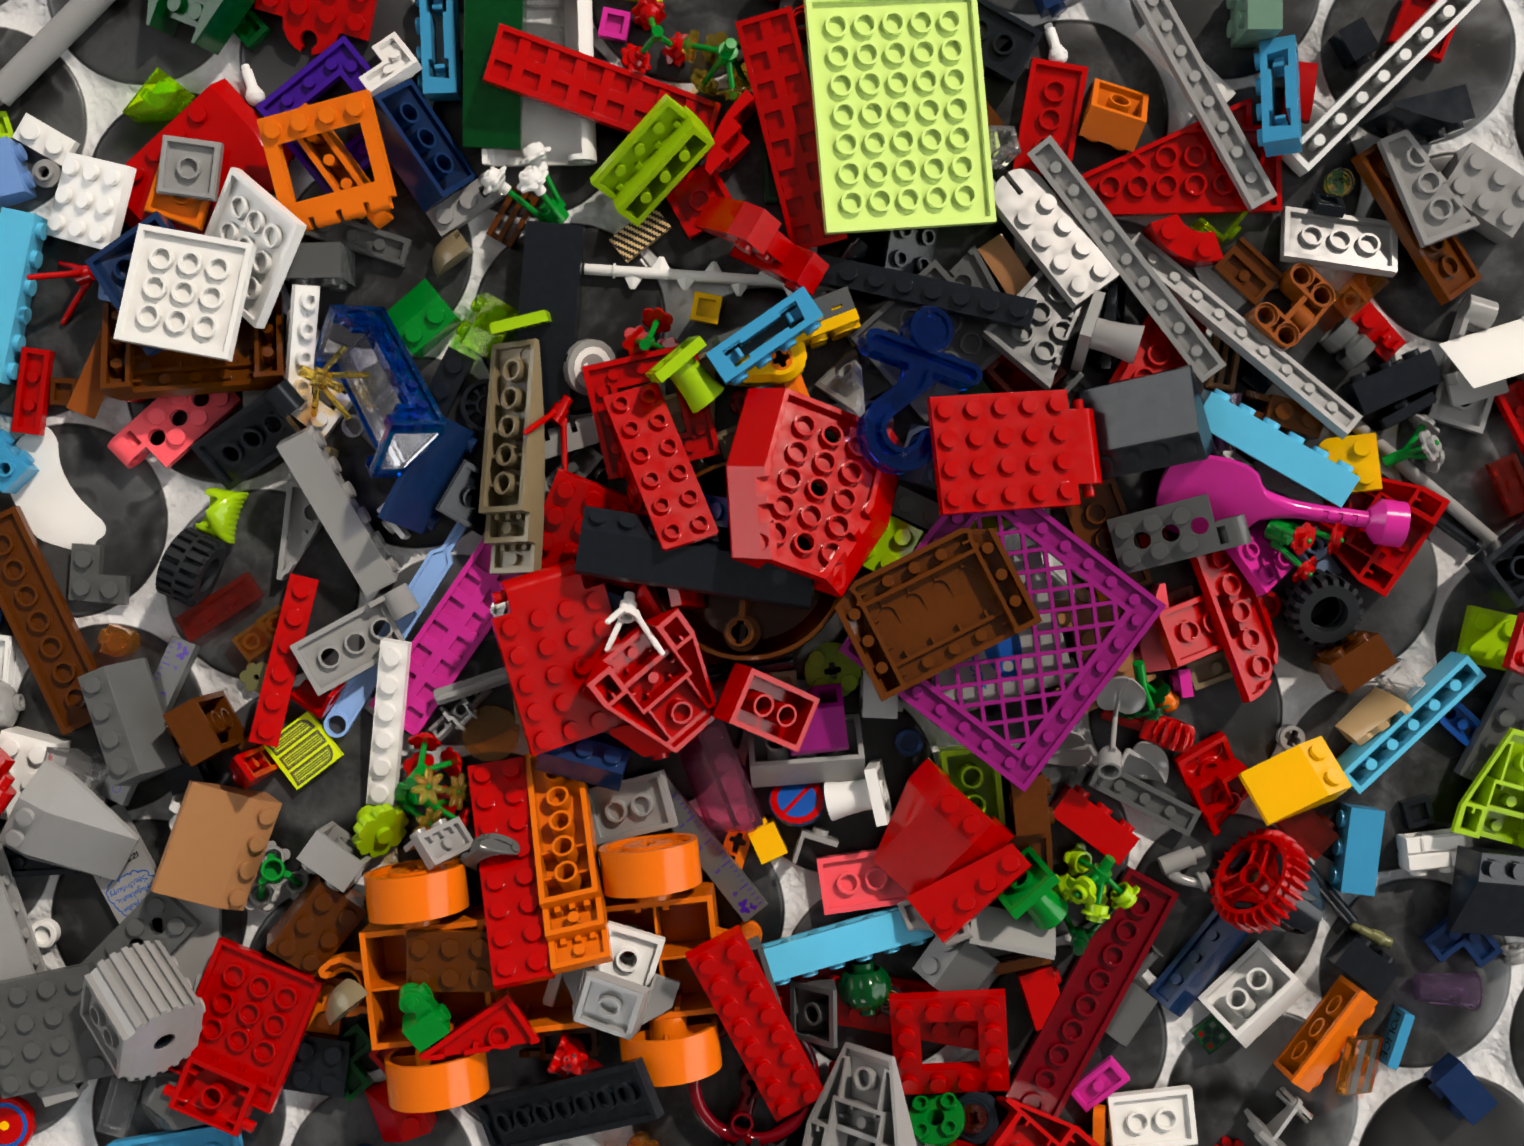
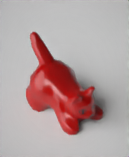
[546,1031,603,1076]

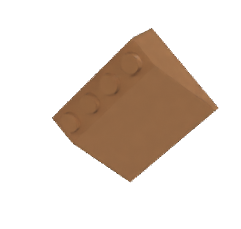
[150,780,282,911]

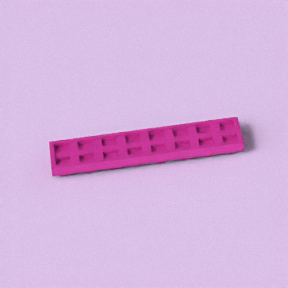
[369,538,520,736]

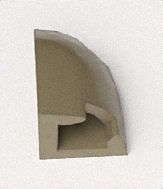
[432,229,474,278]
[325,978,368,1026]

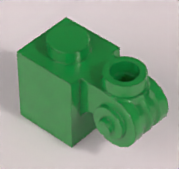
[399,982,451,1053]

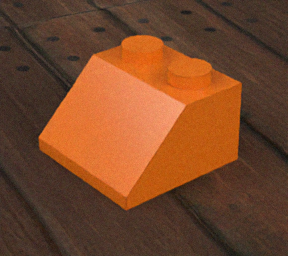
[1079,78,1149,152]

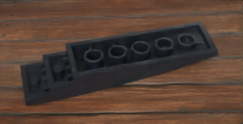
[517,220,585,458]

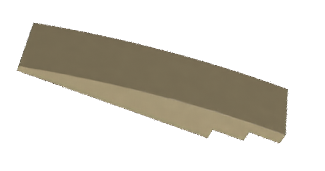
[478,338,545,575]

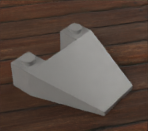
[802,1042,917,1146]

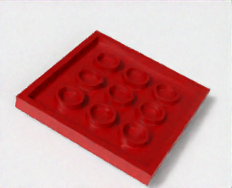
[521,468,648,591]

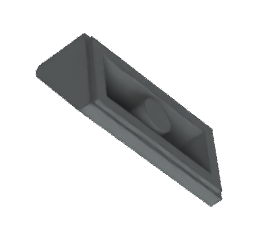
[1105,982,1157,1047]

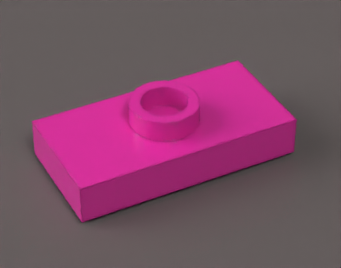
[1071,1055,1130,1113]

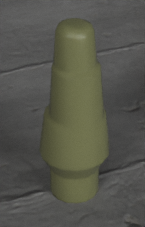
[1349,923,1393,949]

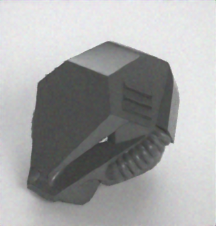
[141,1070,205,1131]

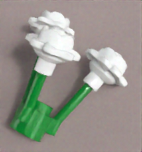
[481,142,569,224]

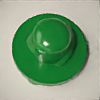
[909,1092,965,1146]

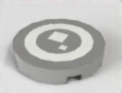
[563,339,616,396]

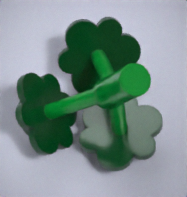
[1118,660,1171,721]

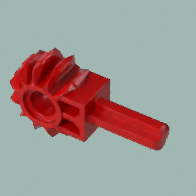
[1100,709,1196,753]

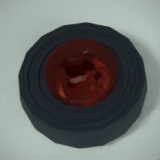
[958,1092,1003,1144]

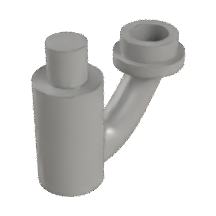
[1157,846,1212,893]

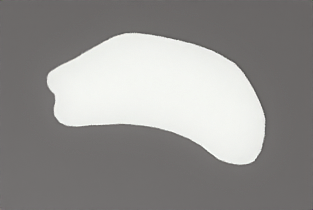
[11,427,106,550]

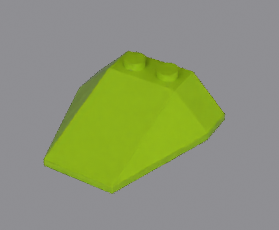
[1450,727,1524,849]

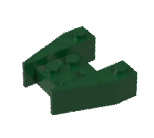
[146,0,255,55]

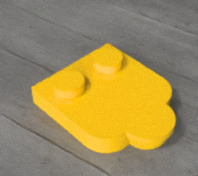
[1318,432,1383,494]

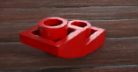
[1280,61,1318,124]

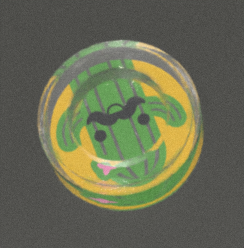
[1323,167,1355,197]

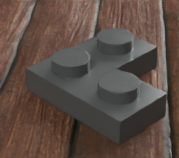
[68,543,131,605]

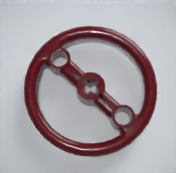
[688,1022,820,1146]

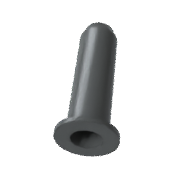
[1133,945,1164,981]

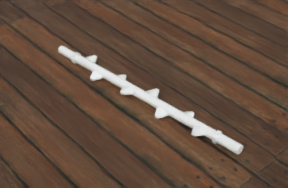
[584,256,837,297]

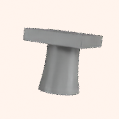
[1070,290,1145,372]

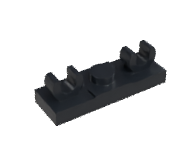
[1089,282,1127,372]

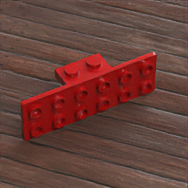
[603,383,719,551]

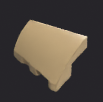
[1335,687,1413,746]

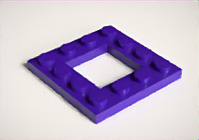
[256,35,372,194]

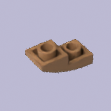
[977,233,1032,295]

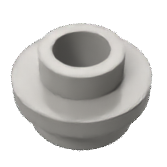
[32,159,61,188]

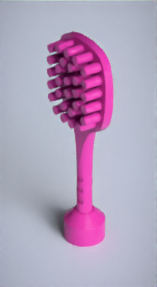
[1156,454,1411,548]

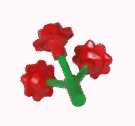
[620,0,693,75]

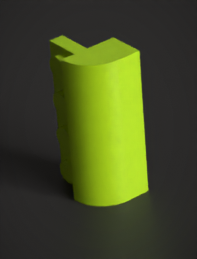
[590,93,715,227]

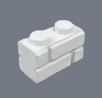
[1396,828,1465,876]

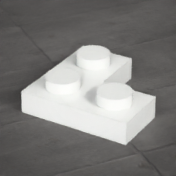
[358,31,423,97]

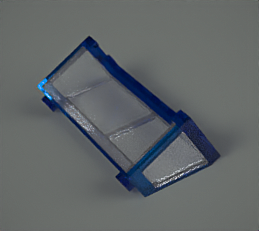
[314,305,448,478]

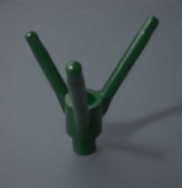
[1053,889,1117,956]

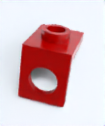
[290,679,346,719]

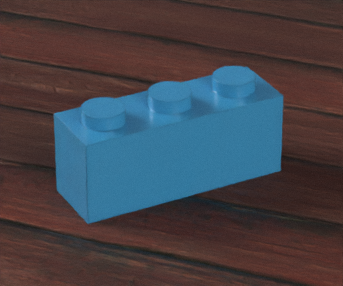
[1329,803,1385,896]

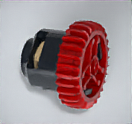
[1209,828,1325,934]

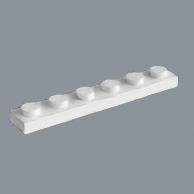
[366,638,412,807]

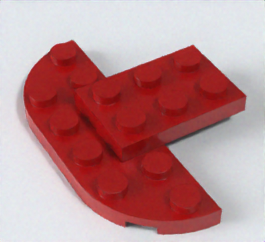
[1154,549,1278,703]

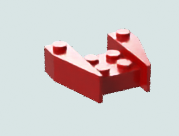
[693,195,830,296]
[985,1095,1100,1146]

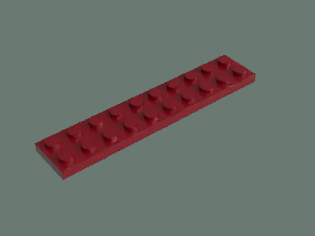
[999,865,1179,1120]

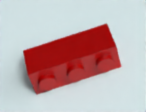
[1048,784,1140,866]

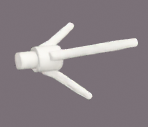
[604,591,665,656]

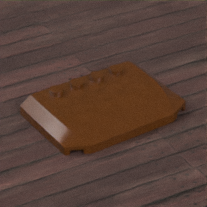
[100,292,285,401]
[834,528,1042,702]

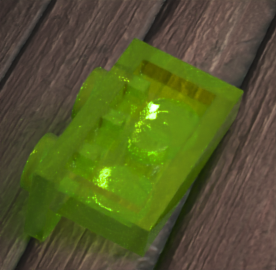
[456,292,519,361]

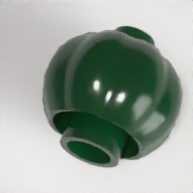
[838,960,892,1016]

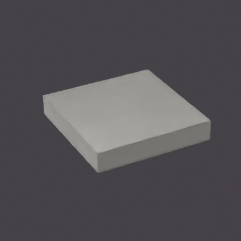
[156,135,224,202]

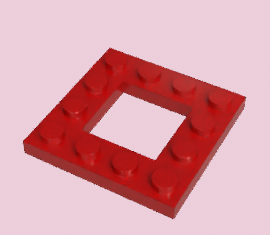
[582,346,721,481]
[889,988,1010,1095]

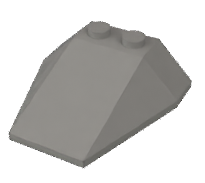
[0,759,140,881]

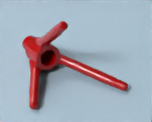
[26,261,97,325]
[523,395,573,471]

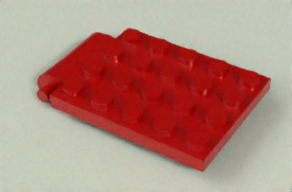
[926,389,1103,516]
[490,559,628,756]
[162,937,326,1137]

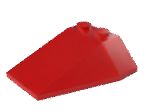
[1304,477,1451,598]
[585,608,717,753]
[873,757,1015,895]

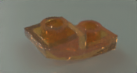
[1332,272,1390,319]
[231,605,282,663]

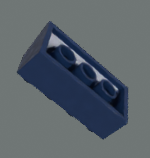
[372,78,478,212]

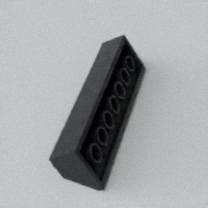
[574,506,815,610]

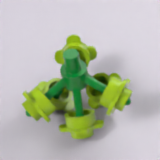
[1054,842,1140,924]

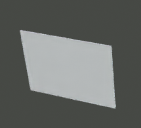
[1439,319,1524,388]

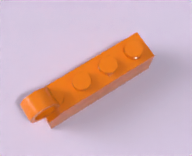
[297,103,394,229]

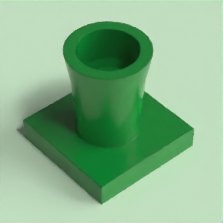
[998,846,1068,930]

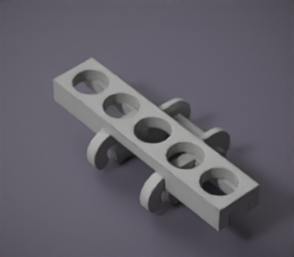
[429,688,494,741]

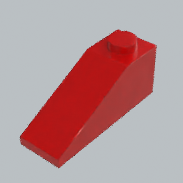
[229,745,279,790]

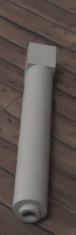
[0,0,116,107]

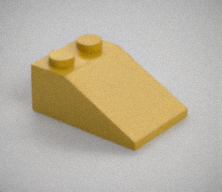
[1238,736,1352,826]

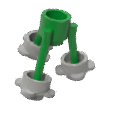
[245,840,311,912]

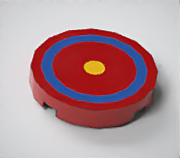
[0,1096,36,1146]

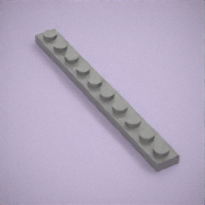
[1132,0,1277,212]
[1027,135,1226,383]
[1131,232,1363,440]

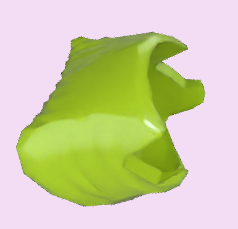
[195,488,249,545]

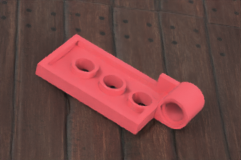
[107,392,243,469]

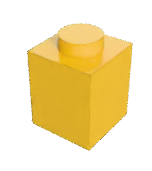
[747,816,788,864]

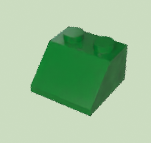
[383,278,463,359]

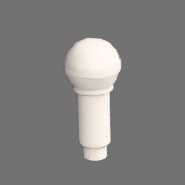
[1044,22,1068,63]
[241,64,266,107]

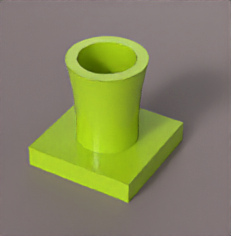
[645,336,724,414]

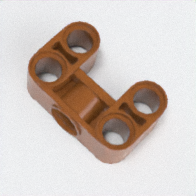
[1243,262,1336,351]

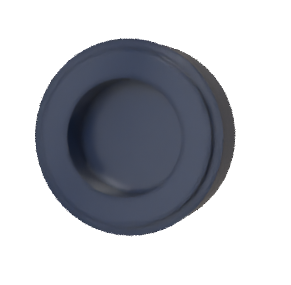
[894,727,923,757]

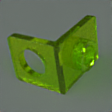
[1192,210,1248,244]

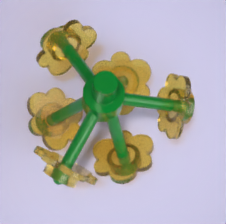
[682,30,751,102]

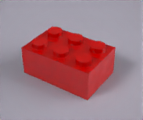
[713,662,820,752]

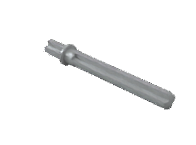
[433,667,509,705]

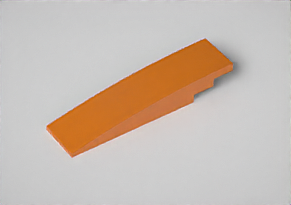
[524,753,613,975]

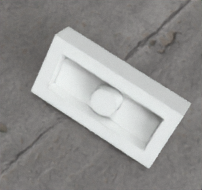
[12,113,80,166]

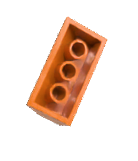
[1273,974,1378,1093]

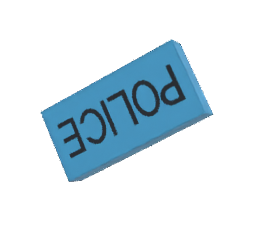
[1376,1005,1415,1070]

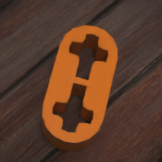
[723,826,751,869]

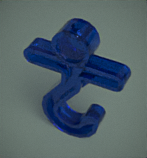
[856,306,982,475]

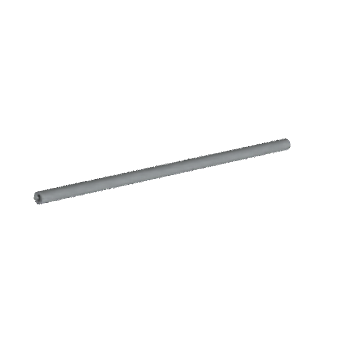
[1351,420,1499,546]

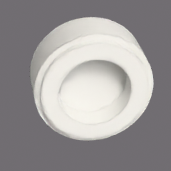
[32,918,61,948]

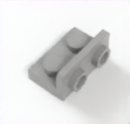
[403,816,473,870]

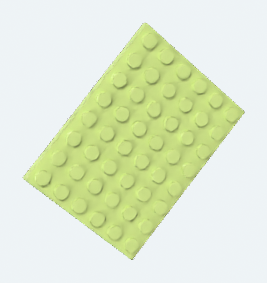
[803,0,997,235]

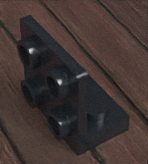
[866,228,939,275]

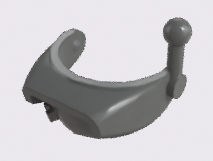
[460,833,520,872]

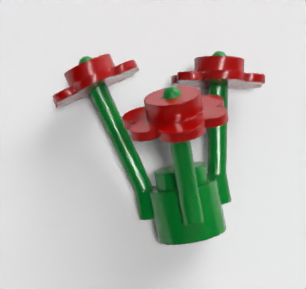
[1264,519,1344,583]

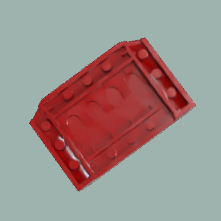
[124,78,295,235]

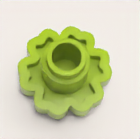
[351,803,409,858]

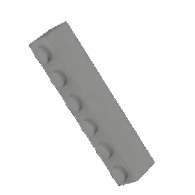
[276,425,400,596]

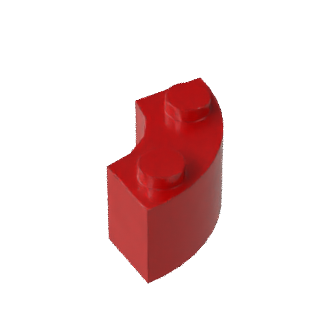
[1142,213,1223,268]

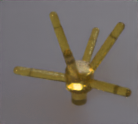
[297,346,370,420]

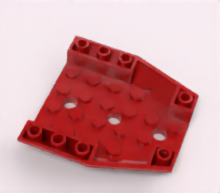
[725,388,906,598]

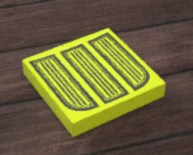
[263,711,344,790]

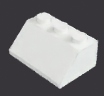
[1198,940,1307,1049]

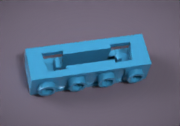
[415,0,463,102]
[1254,34,1302,157]
[706,286,824,386]

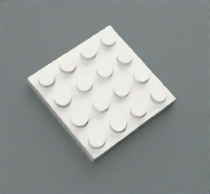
[204,167,307,329]
[113,223,257,362]

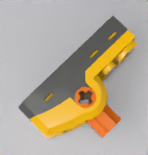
[711,286,861,397]

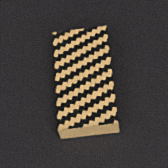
[609,208,672,263]

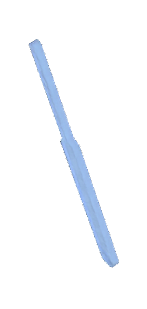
[324,522,467,738]

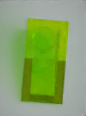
[122,67,195,123]

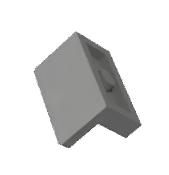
[1443,370,1509,407]

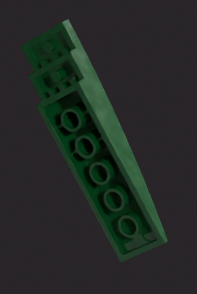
[463,0,527,151]

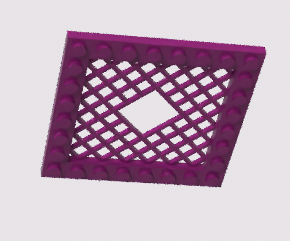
[838,509,1166,792]

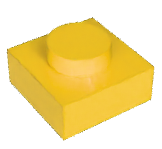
[690,291,723,326]

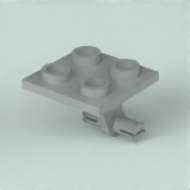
[1244,1087,1313,1146]

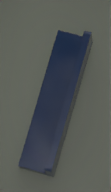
[1148,910,1249,1017]

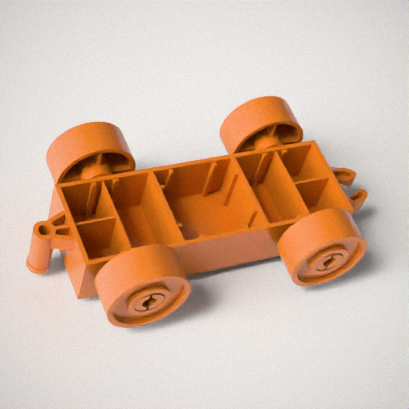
[318,833,762,1113]

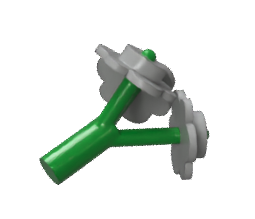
[1381,414,1445,473]

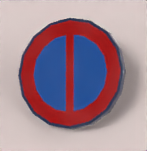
[769,783,825,827]

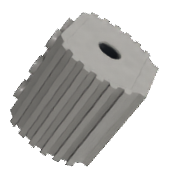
[79,940,206,1081]

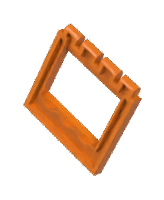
[256,89,397,232]

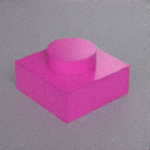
[598,6,632,44]
[1169,666,1194,698]

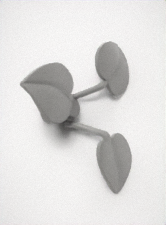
[1047,676,1169,783]

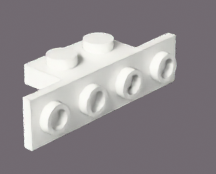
[284,284,320,400]

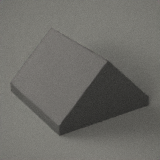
[790,979,838,1049]

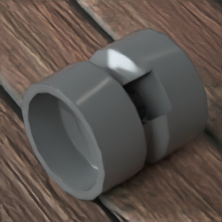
[1319,316,1376,371]

